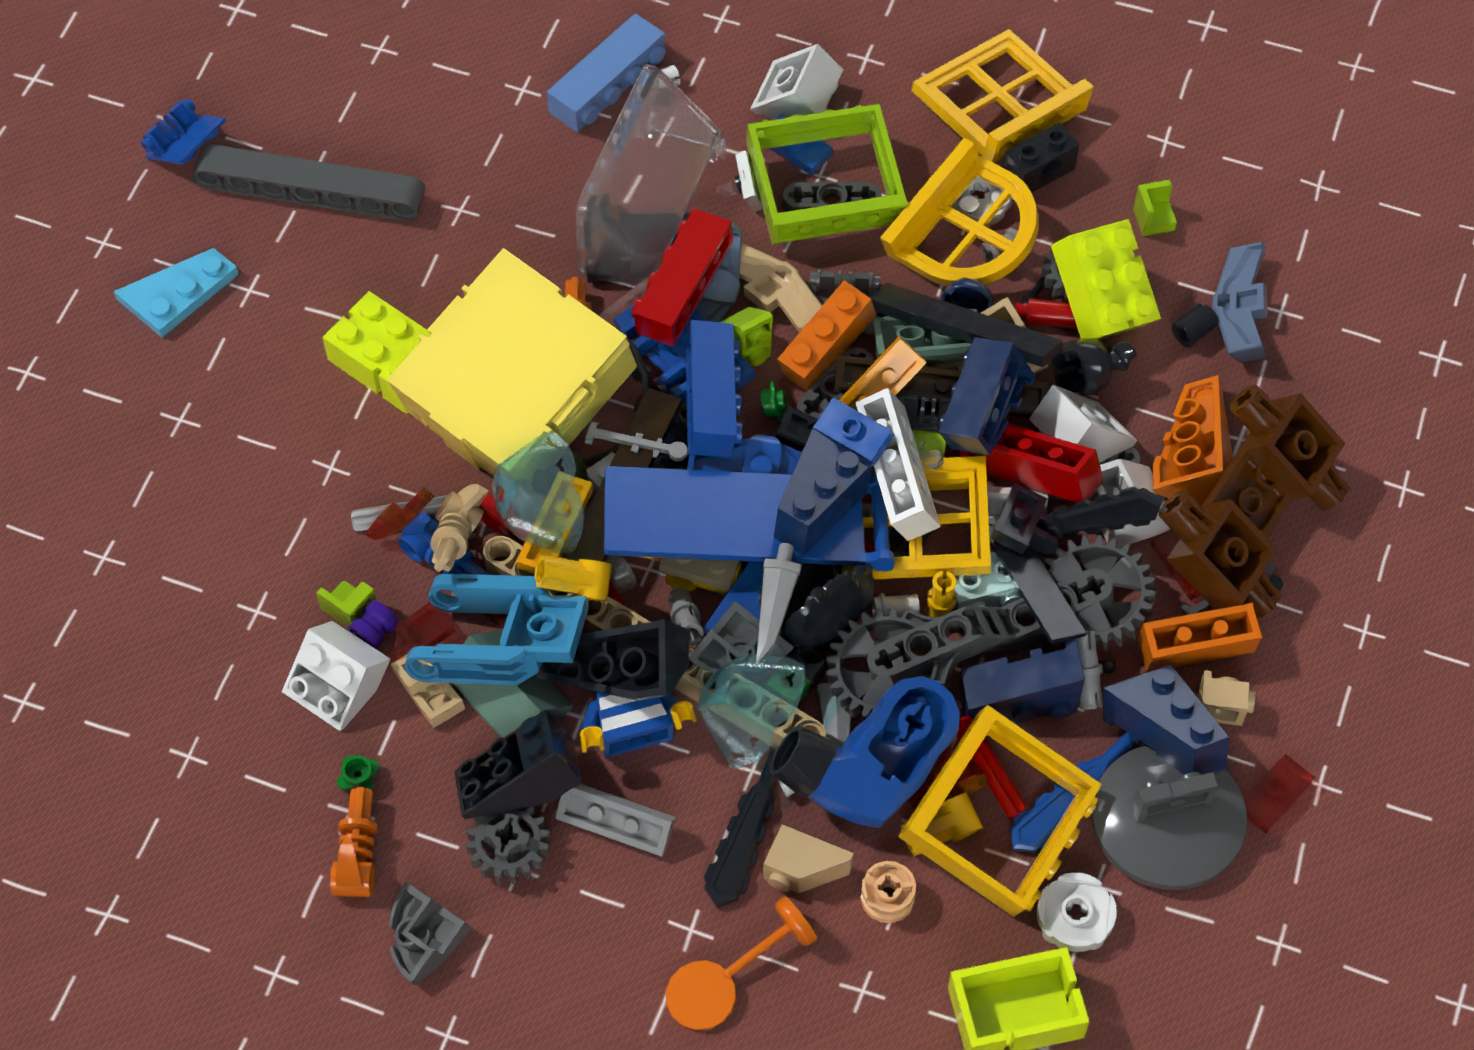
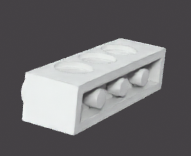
[856,388,941,541]

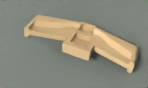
[739,243,822,333]

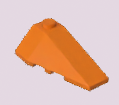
[1153,375,1233,507]

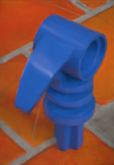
[397,511,490,575]

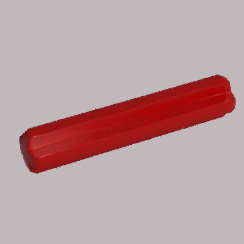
[956,716,1027,819]

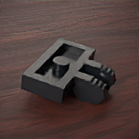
[990,482,1064,555]

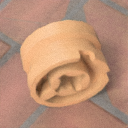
[861,861,916,923]

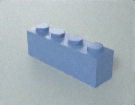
[546,13,666,133]

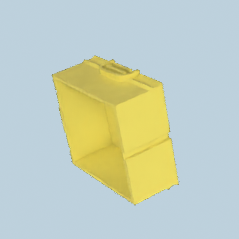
[387,248,637,497]

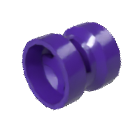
[347,600,399,650]

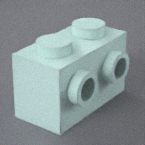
[942,552,1023,611]

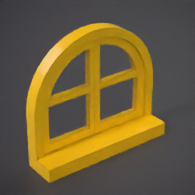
[880,138,1039,286]

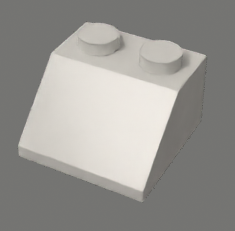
[750,44,843,120]
[1029,385,1137,462]

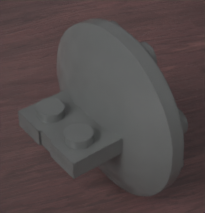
[1091,745,1247,890]

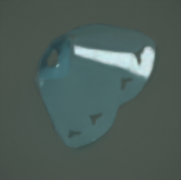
[492,431,584,553]
[697,654,805,769]

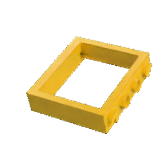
[898,705,1102,917]

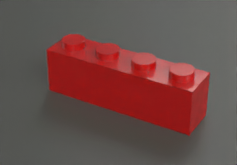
[631,208,733,347]
[960,424,1104,502]

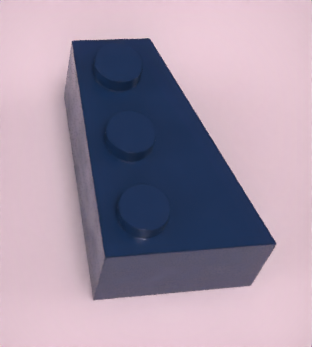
[939,337,1037,455]
[774,428,873,556]
[958,639,1085,723]
[1103,664,1229,775]

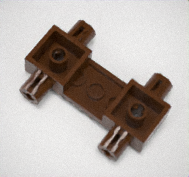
[1158,385,1350,618]

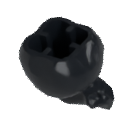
[1051,338,1137,395]

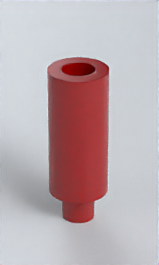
[1014,298,1078,330]

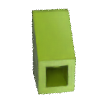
[721,307,773,366]

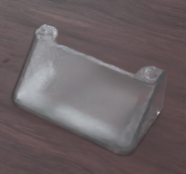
[576,64,728,291]

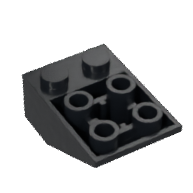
[454,709,582,819]

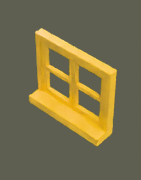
[911,29,1094,163]
[842,456,991,579]

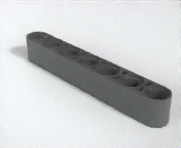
[192,144,426,221]

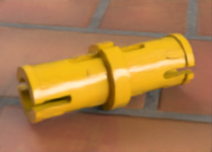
[927,571,957,618]

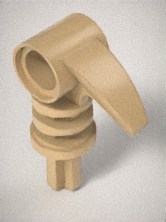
[430,484,489,572]

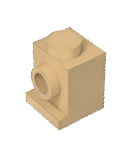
[1198,670,1255,726]

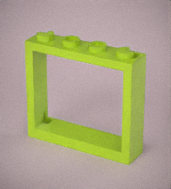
[746,104,908,244]

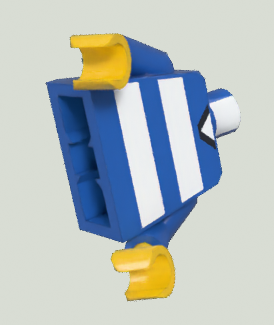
[580,692,697,759]

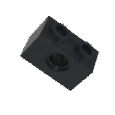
[1002,122,1079,193]

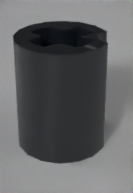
[1171,303,1219,347]

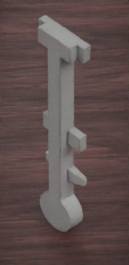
[585,421,688,461]

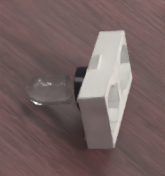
[715,150,763,212]

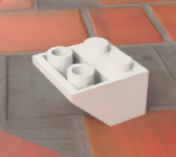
[1089,459,1172,548]
[282,621,390,731]

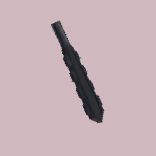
[1049,486,1163,538]
[704,749,777,908]

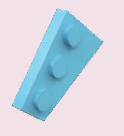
[113,248,239,338]

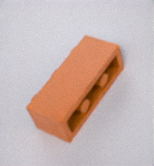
[777,280,876,391]
[1137,603,1262,673]

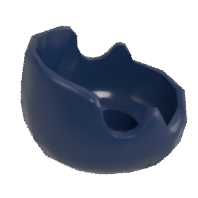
[941,277,994,313]

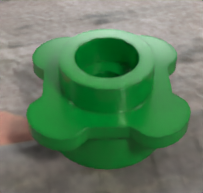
[761,381,788,422]
[337,755,380,791]

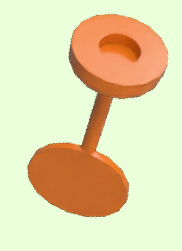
[666,895,817,1031]

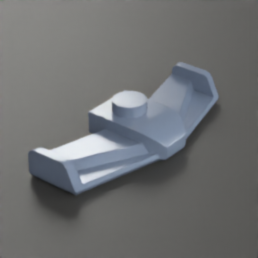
[696,222,742,322]
[1212,242,1267,362]

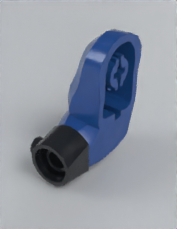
[770,676,960,828]

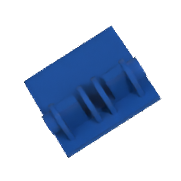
[141,99,227,164]

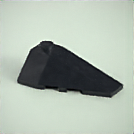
[537,620,689,701]

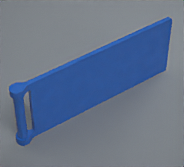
[604,466,895,572]

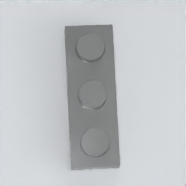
[555,783,676,856]

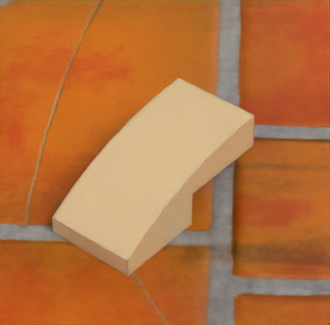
[391,645,465,728]

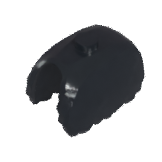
[758,563,875,647]

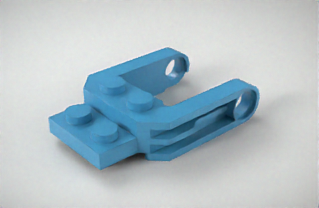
[404,574,589,686]

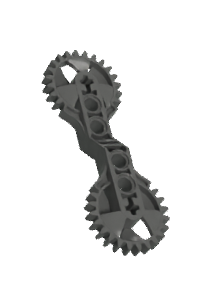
[826,535,1156,721]

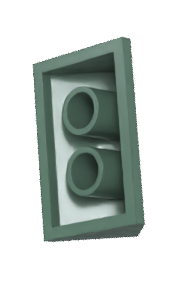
[872,309,977,367]
[450,630,573,738]

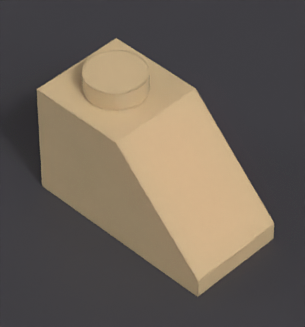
[763,824,854,893]

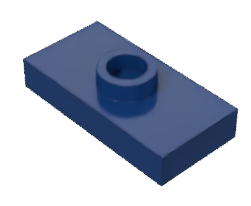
[769,115,833,176]
[813,398,895,465]

